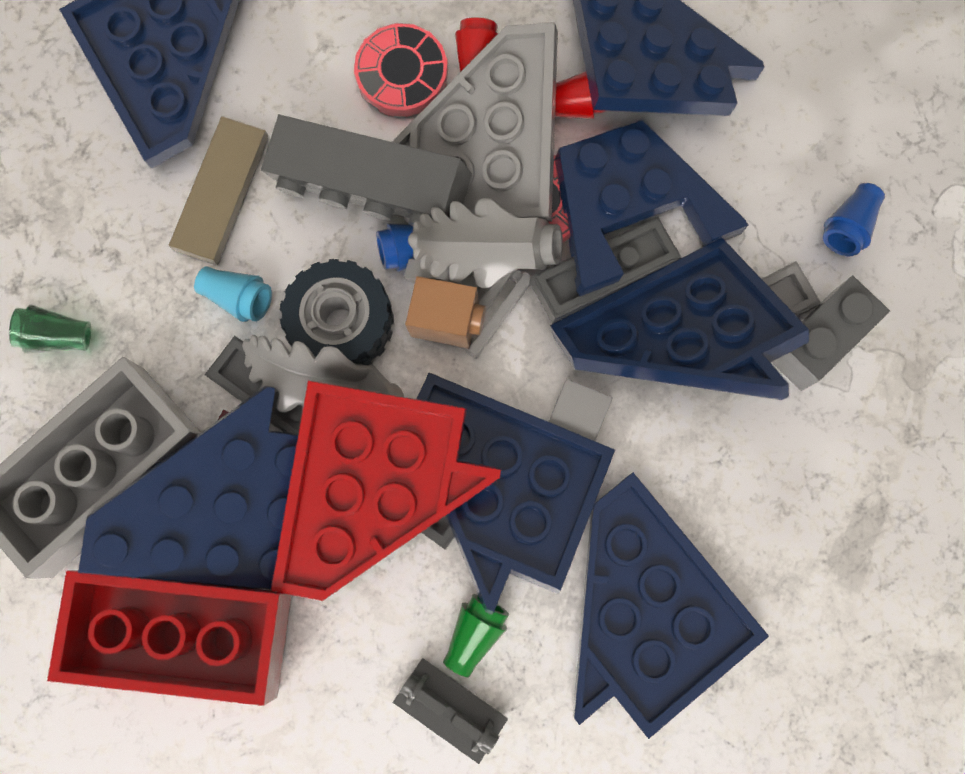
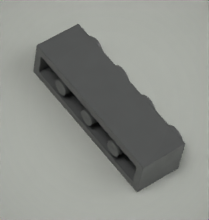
[261,114,472,226]

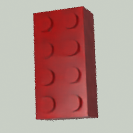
[47,570,292,706]

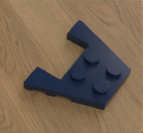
[555,120,749,297]

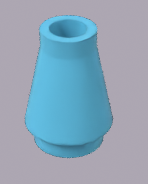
[194,266,272,322]

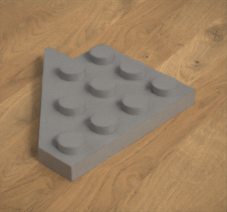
[392,22,558,222]

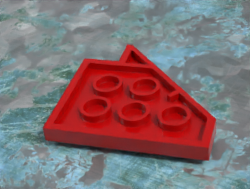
[271,381,502,601]

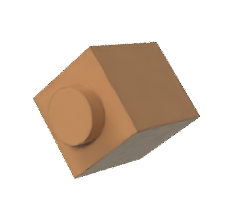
[405,276,486,349]

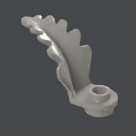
[408,198,563,289]
[242,335,404,413]

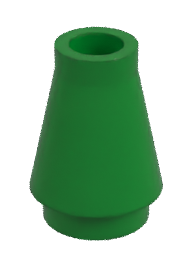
[443,594,509,677]

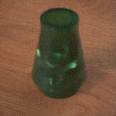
[9,304,91,353]

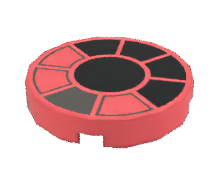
[354,23,448,117]

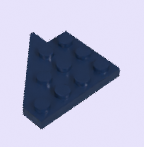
[59,0,240,169]
[573,0,765,116]
[550,238,809,400]
[416,372,615,615]
[78,386,298,589]
[573,472,769,739]

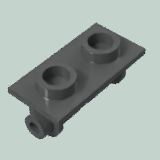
[393,658,508,764]

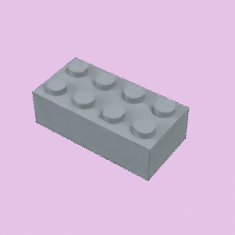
[0,357,201,578]

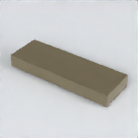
[168,116,269,265]

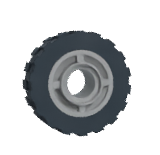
[279,259,394,365]

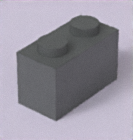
[772,275,890,391]

